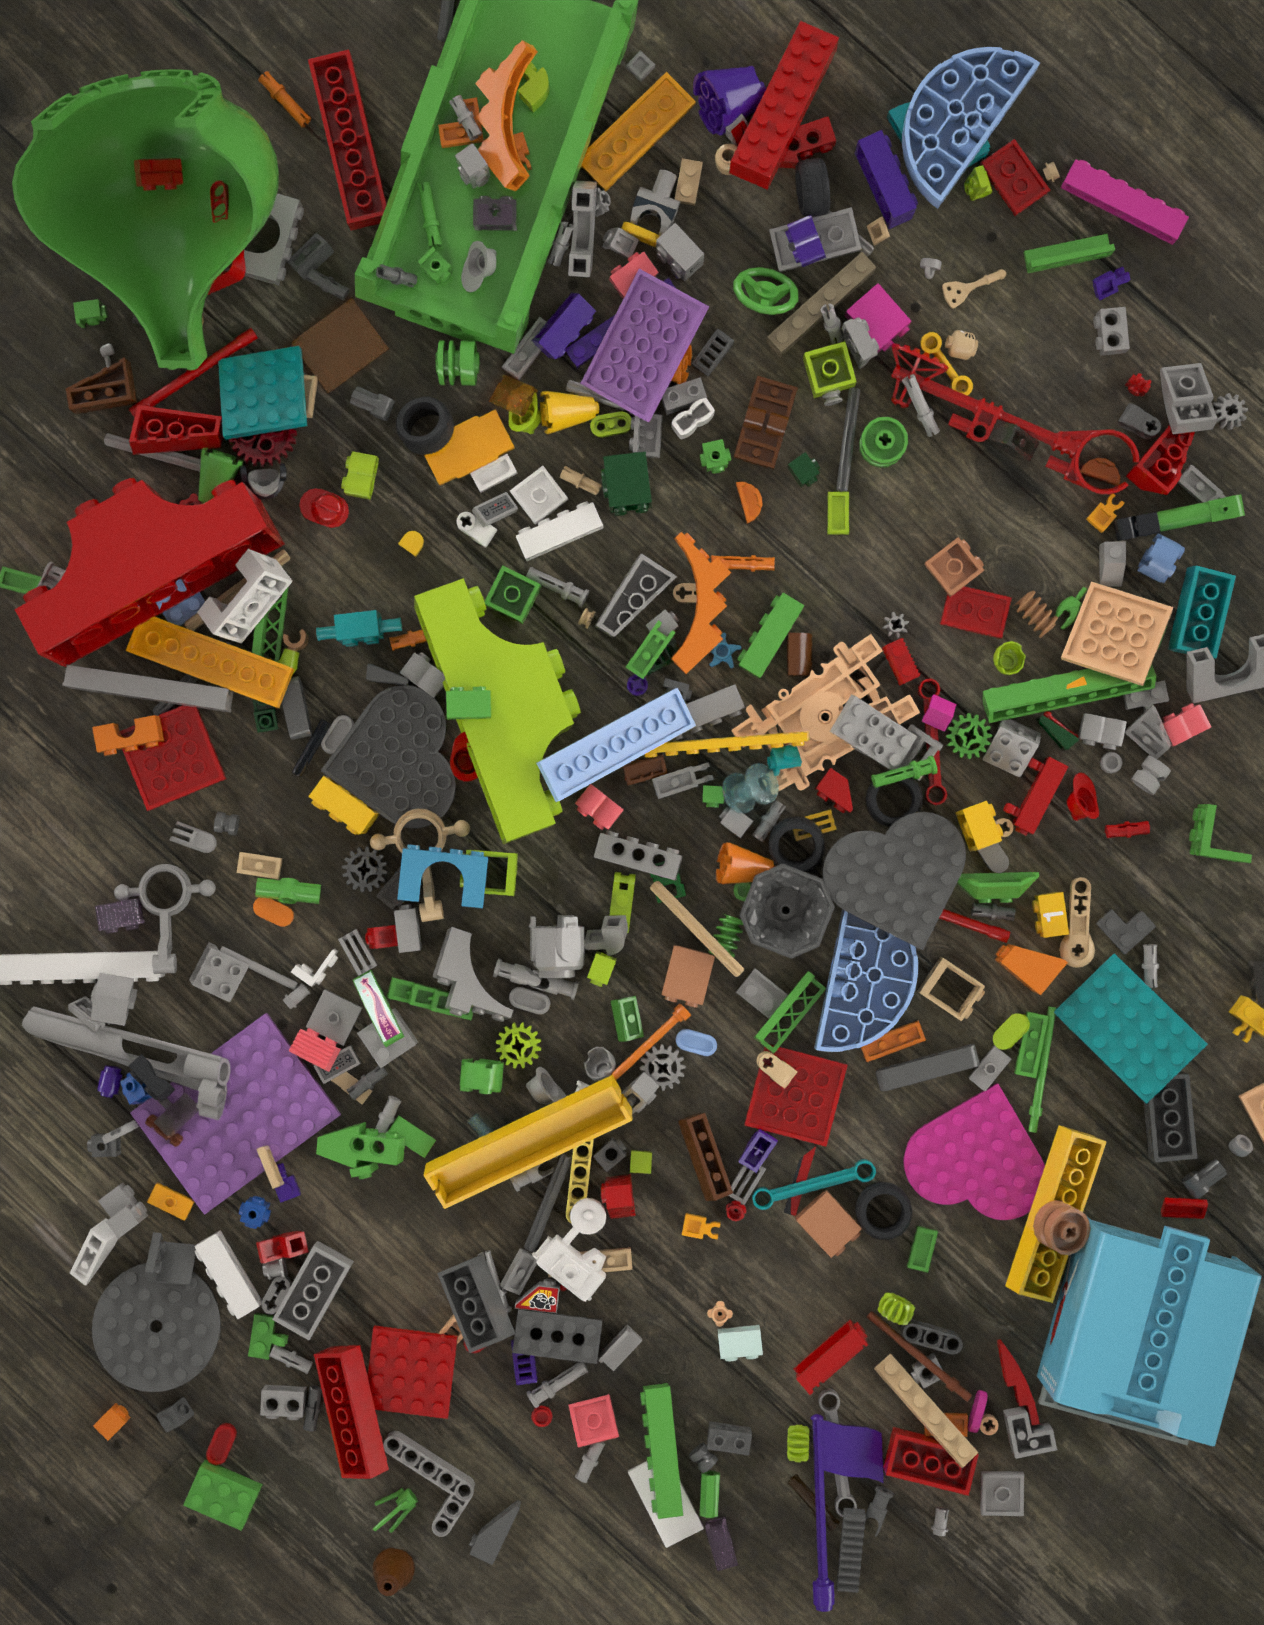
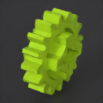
[496,1022,541,1069]

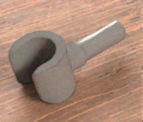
[100,343,115,367]

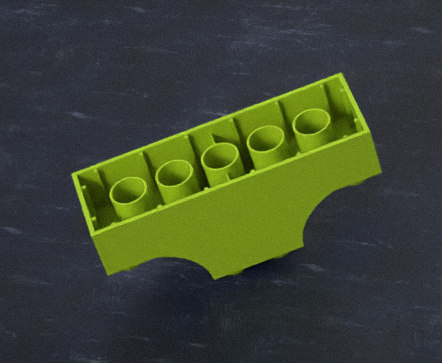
[414,578,581,844]

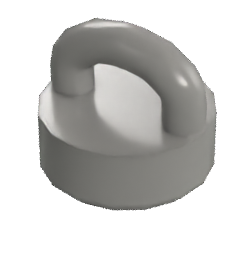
[920,258,942,279]
[1228,1134,1253,1157]

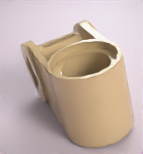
[756,1051,797,1089]

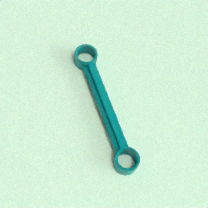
[752,1159,876,1210]

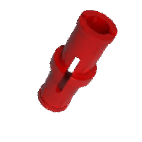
[1105,821,1150,838]

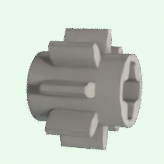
[595,188,611,217]
[882,612,909,638]

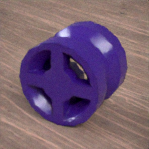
[627,674,648,696]

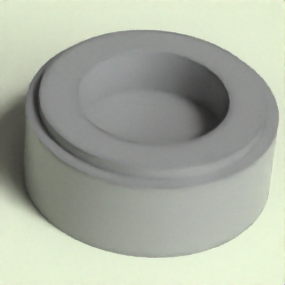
[1100,752,1122,773]

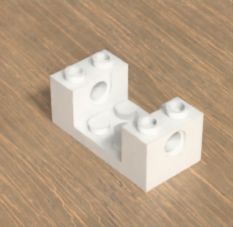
[197,549,292,643]

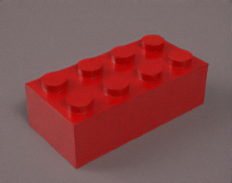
[883,1427,979,1496]

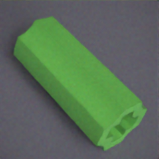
[699,1470,720,1518]

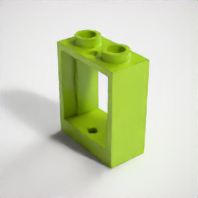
[460,850,518,896]

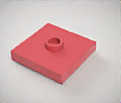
[568,1394,619,1448]

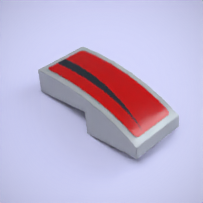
[725,114,748,147]

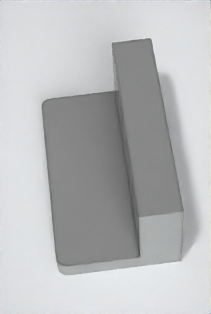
[598,1325,642,1371]

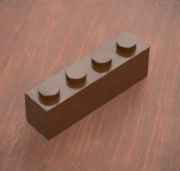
[678,1113,733,1201]

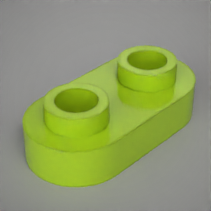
[590,411,631,438]

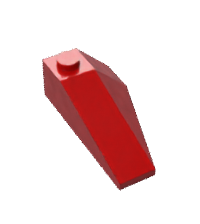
[1126,424,1195,495]

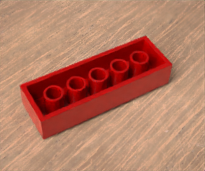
[314,1345,389,1479]

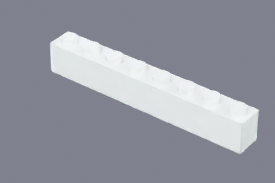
[0,951,165,985]

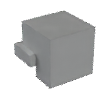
[91,973,137,1026]

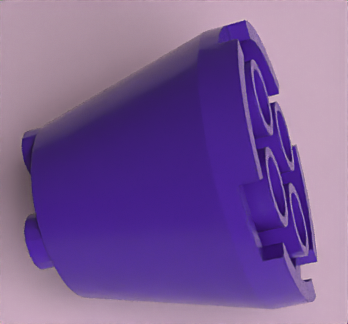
[693,66,766,136]

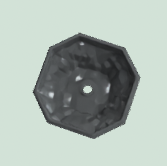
[739,864,835,959]

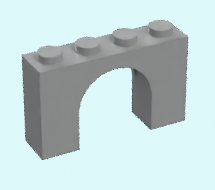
[568,180,597,277]
[244,194,304,286]
[1186,634,1264,703]

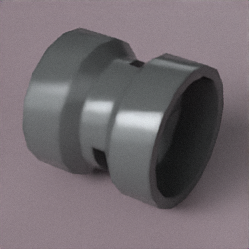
[214,812,240,836]
[688,1442,718,1473]

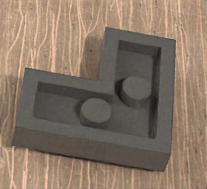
[1095,909,1156,955]

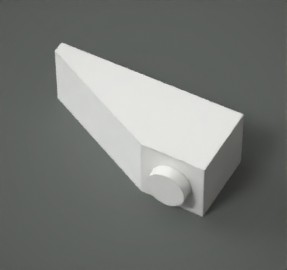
[70,1218,118,1286]

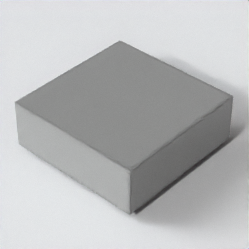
[626,51,655,82]

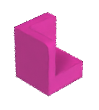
[922,695,956,732]

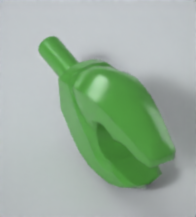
[1055,587,1087,630]

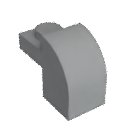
[584,915,628,956]

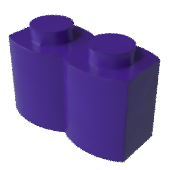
[785,215,826,267]

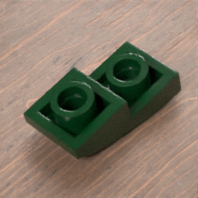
[252,699,279,733]

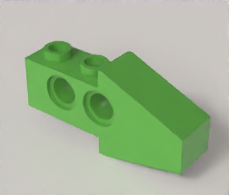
[316,1122,405,1168]

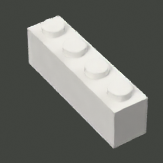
[516,501,603,561]
[195,1230,262,1319]

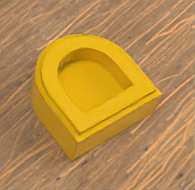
[398,531,424,557]

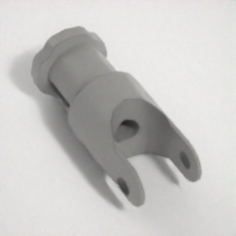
[510,1163,556,1192]

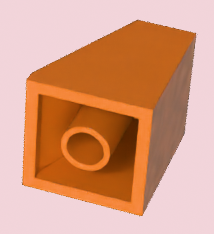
[995,944,1068,995]

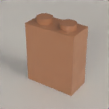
[662,945,715,1008]
[795,1188,862,1258]

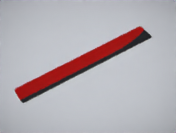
[784,1146,816,1216]

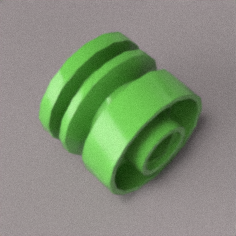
[436,340,480,386]

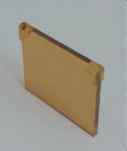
[291,298,389,394]

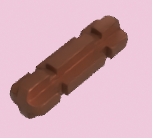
[145,1114,183,1147]

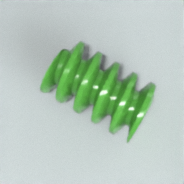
[708,913,743,957]

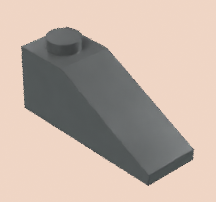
[468,1500,521,1565]

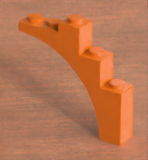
[475,40,538,191]
[670,532,731,674]

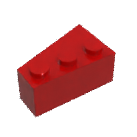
[601,1174,636,1219]

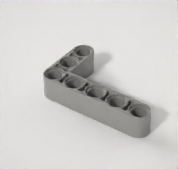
[383,1431,475,1537]

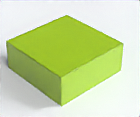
[630,1150,652,1174]

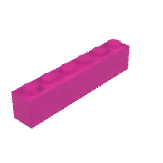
[1060,159,1189,245]

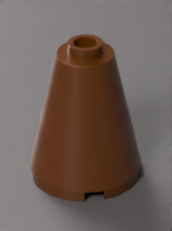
[373,1547,415,1596]

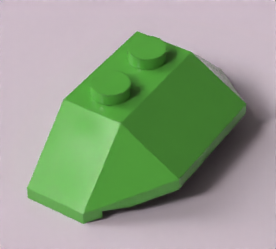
[957,872,1039,903]

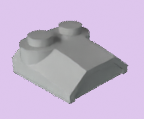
[841,317,879,369]

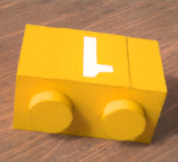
[1032,892,1069,938]

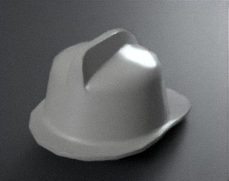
[461,241,497,292]
[526,1067,567,1105]

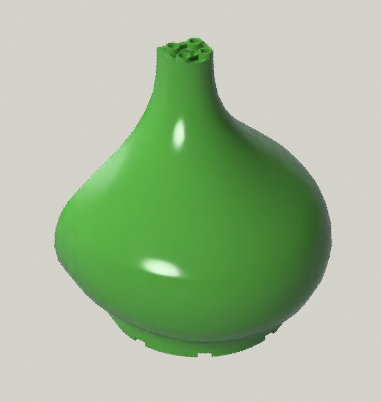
[12,69,279,370]

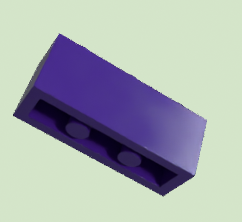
[531,293,596,359]

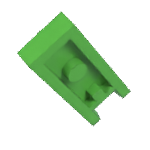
[626,620,676,679]

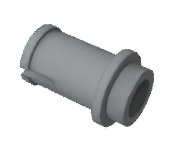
[283,983,310,1009]
[931,1507,949,1536]

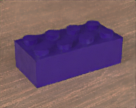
[854,130,918,229]

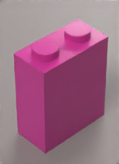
[844,283,911,353]

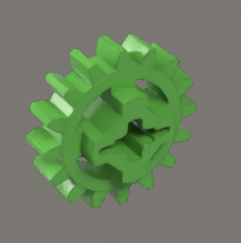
[945,713,992,759]

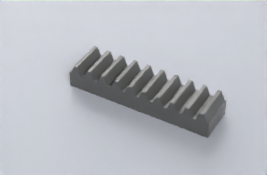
[836,1508,866,1593]

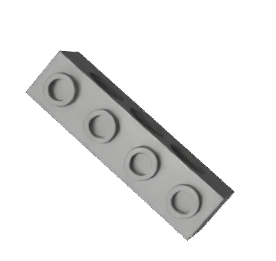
[594,830,683,880]

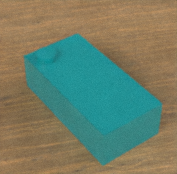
[1168,566,1236,659]

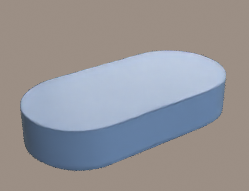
[676,1029,717,1056]

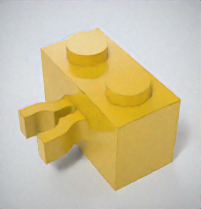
[1229,995,1264,1043]

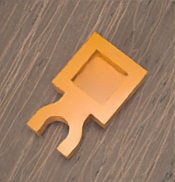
[1086,494,1124,533]
[682,1213,720,1240]

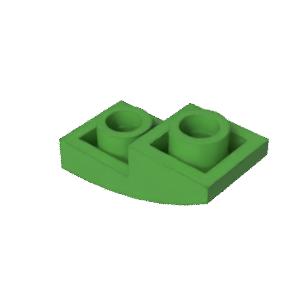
[388,1115,436,1158]

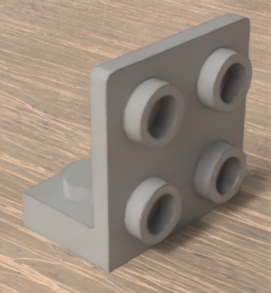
[983,719,1041,777]
[189,943,249,1002]

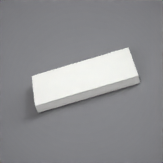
[628,1461,704,1548]

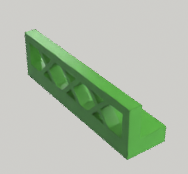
[1023,234,1115,273]
[252,586,289,662]
[754,971,826,1054]

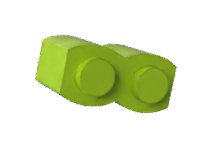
[341,451,379,500]

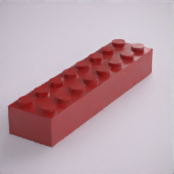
[729,21,839,190]
[308,49,387,231]

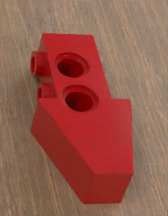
[779,116,836,169]

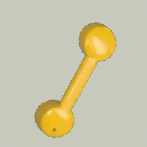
[920,332,973,395]

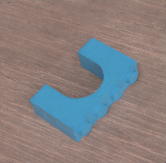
[397,844,488,908]

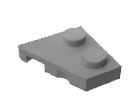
[1125,705,1172,759]

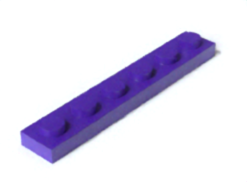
[566,278,675,368]

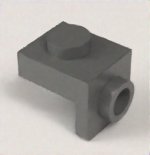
[156,1397,194,1433]

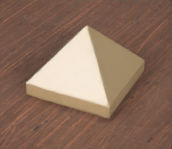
[867,217,890,245]

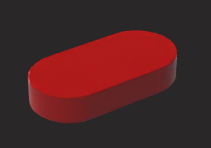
[206,1423,237,1465]

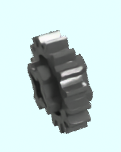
[342,847,388,892]

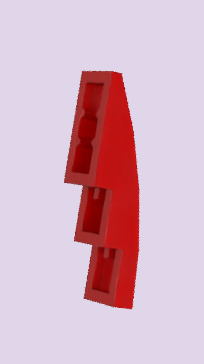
[997,1339,1040,1426]

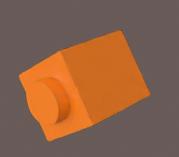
[93,1403,131,1441]

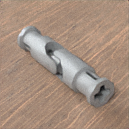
[493,958,579,1000]

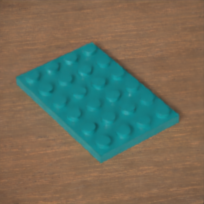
[1054,954,1208,1104]

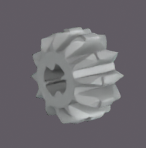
[1212,393,1248,430]

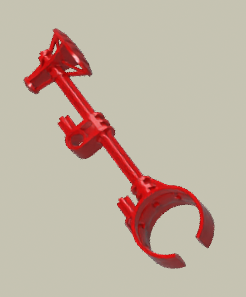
[891,343,1139,494]

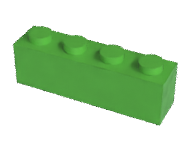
[737,593,805,679]

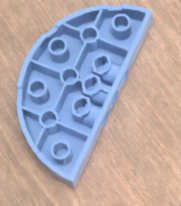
[902,47,1040,209]
[814,909,918,1052]

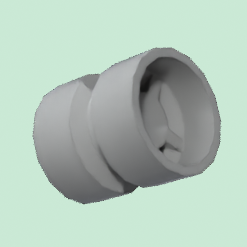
[1131,755,1171,795]

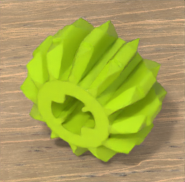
[878,1293,915,1325]
[787,1425,809,1462]

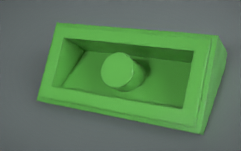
[611,996,644,1042]

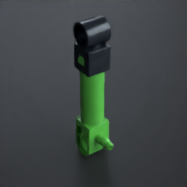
[1113,494,1245,541]

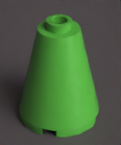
[198,448,243,504]

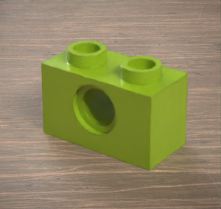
[587,951,617,987]

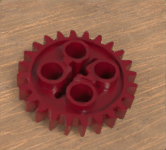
[229,428,297,468]

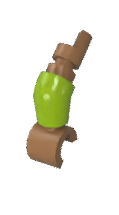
[276,629,309,674]

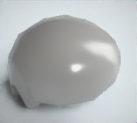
[584,1047,616,1081]

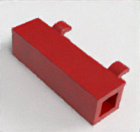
[1003,757,1069,836]

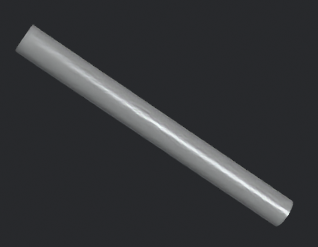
[220,946,298,990]

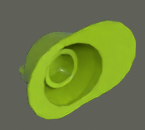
[508,386,542,434]

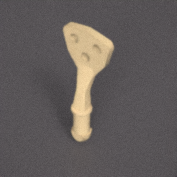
[942,269,1007,309]

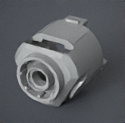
[529,915,585,978]

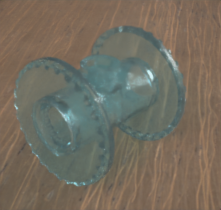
[722,763,779,814]

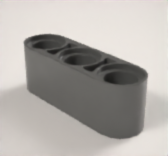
[282,676,313,740]
[901,1319,963,1355]

